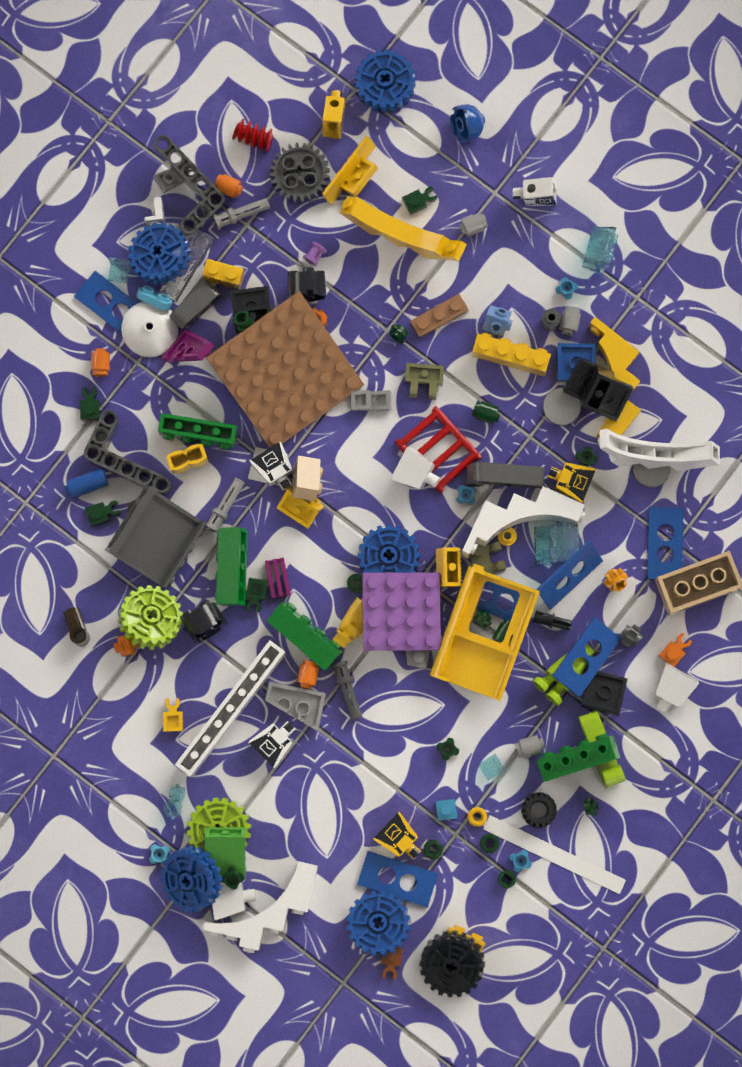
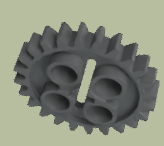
[269,143,330,204]

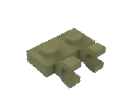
[405,363,444,400]
[470,541,506,575]

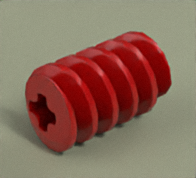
[232,118,274,153]

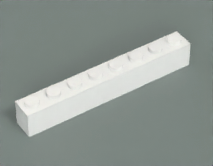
[175,640,286,777]

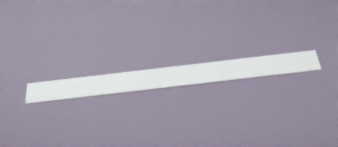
[483,815,626,894]

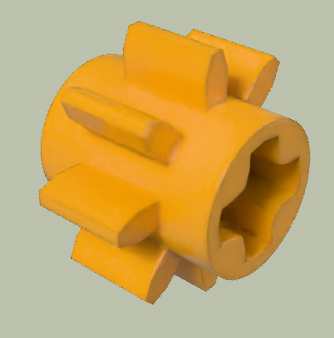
[603,568,629,592]

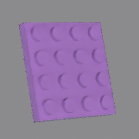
[362,573,441,651]

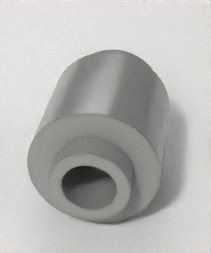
[459,213,488,237]
[559,306,581,336]
[515,735,545,759]

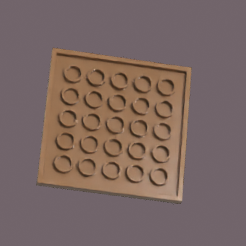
[205,291,364,448]

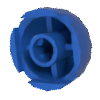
[450,104,485,143]

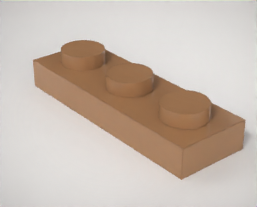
[410,294,469,339]

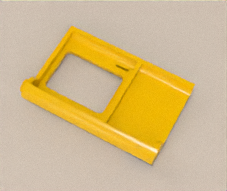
[430,563,540,701]

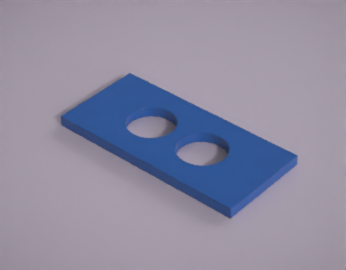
[74,271,138,334]
[647,507,684,580]
[536,541,603,610]
[455,571,520,621]
[552,617,621,697]
[357,851,438,907]

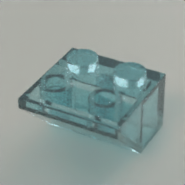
[582,227,619,273]
[534,522,580,565]

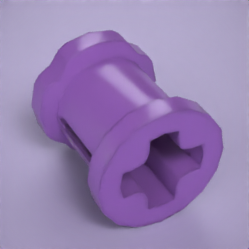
[303,241,327,267]

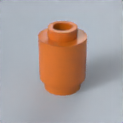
[214,174,243,198]
[91,348,110,377]
[297,660,319,689]

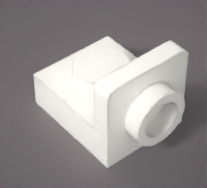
[144,197,165,227]

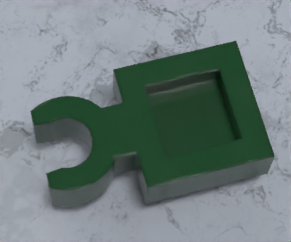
[402,187,437,215]
[80,387,100,421]
[85,501,121,527]
[246,577,268,612]

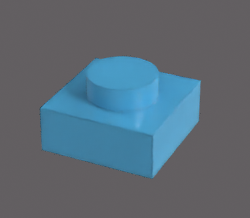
[436,799,457,821]

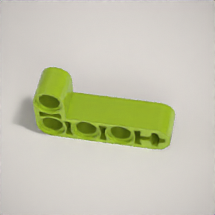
[578,711,626,788]

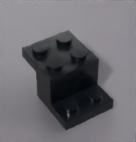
[230,286,272,334]
[563,357,634,422]

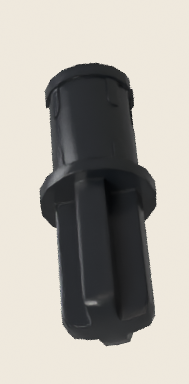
[533,610,572,631]

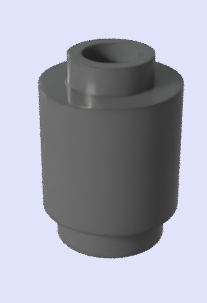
[541,309,561,331]

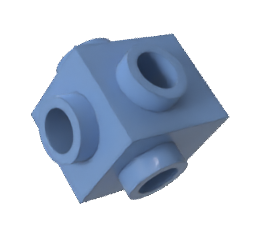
[482,305,513,337]

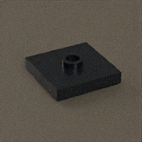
[581,671,628,716]

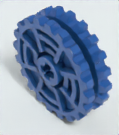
[355,49,416,113]
[128,222,192,286]
[358,524,420,573]
[160,846,223,913]
[346,891,411,957]

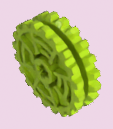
[118,585,183,650]
[187,797,252,853]

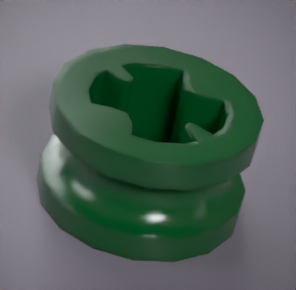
[498,870,516,888]

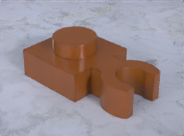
[381,947,403,980]

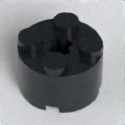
[287,267,326,302]
[182,600,227,643]

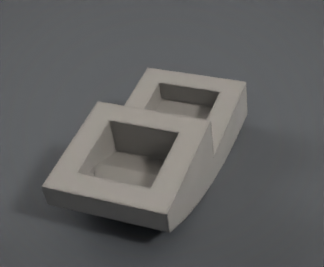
[351,390,392,411]

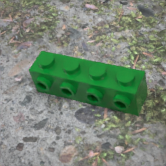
[158,413,238,450]
[215,527,248,606]
[266,602,343,671]
[537,733,621,782]

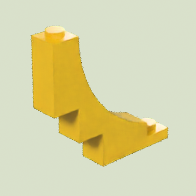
[340,196,467,261]
[589,317,641,441]

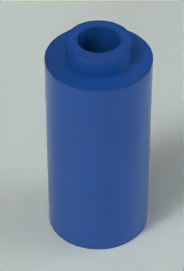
[64,468,109,499]

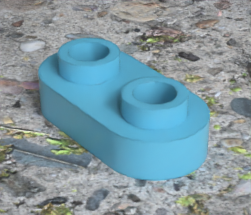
[137,286,172,310]

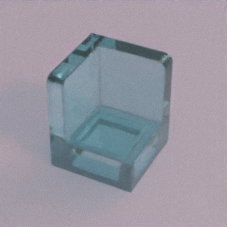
[108,257,131,284]
[478,754,505,781]

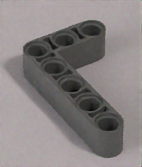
[153,135,224,235]
[84,410,172,496]

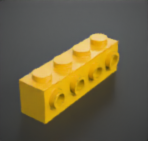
[472,333,551,377]

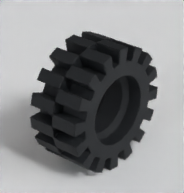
[521,792,557,828]

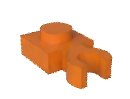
[658,633,692,667]

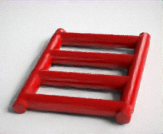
[394,406,482,494]

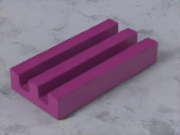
[265,557,291,599]

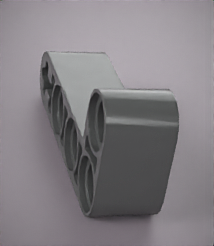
[466,462,544,488]

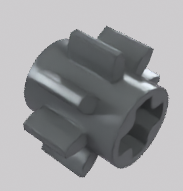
[619,624,643,648]

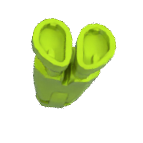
[532,644,595,706]

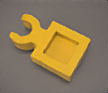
[163,698,183,732]

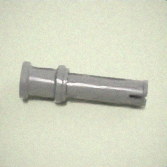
[213,198,270,230]
[205,477,245,534]

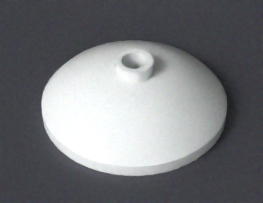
[121,302,178,357]

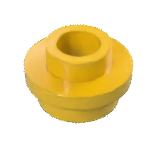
[498,527,517,546]
[468,807,487,827]

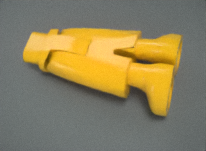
[333,597,363,648]

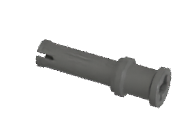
[331,661,363,720]

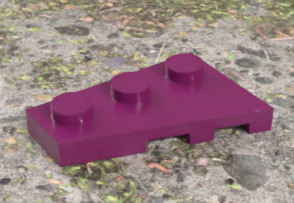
[161,329,214,362]

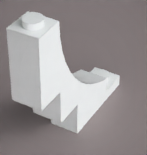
[461,486,586,559]

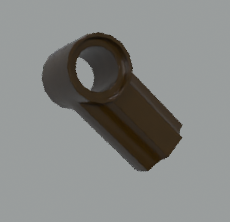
[63,607,90,647]

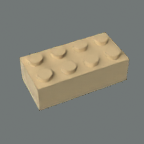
[655,551,742,616]

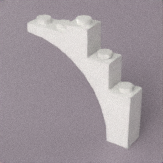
[598,429,720,471]
[202,861,318,953]

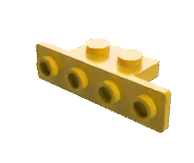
[322,136,378,204]

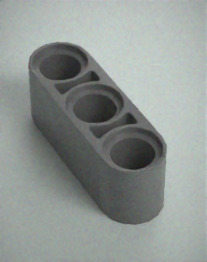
[169,281,222,330]

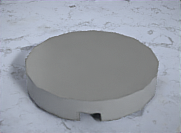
[543,388,581,426]
[632,463,671,488]

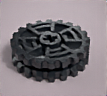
[419,930,485,998]

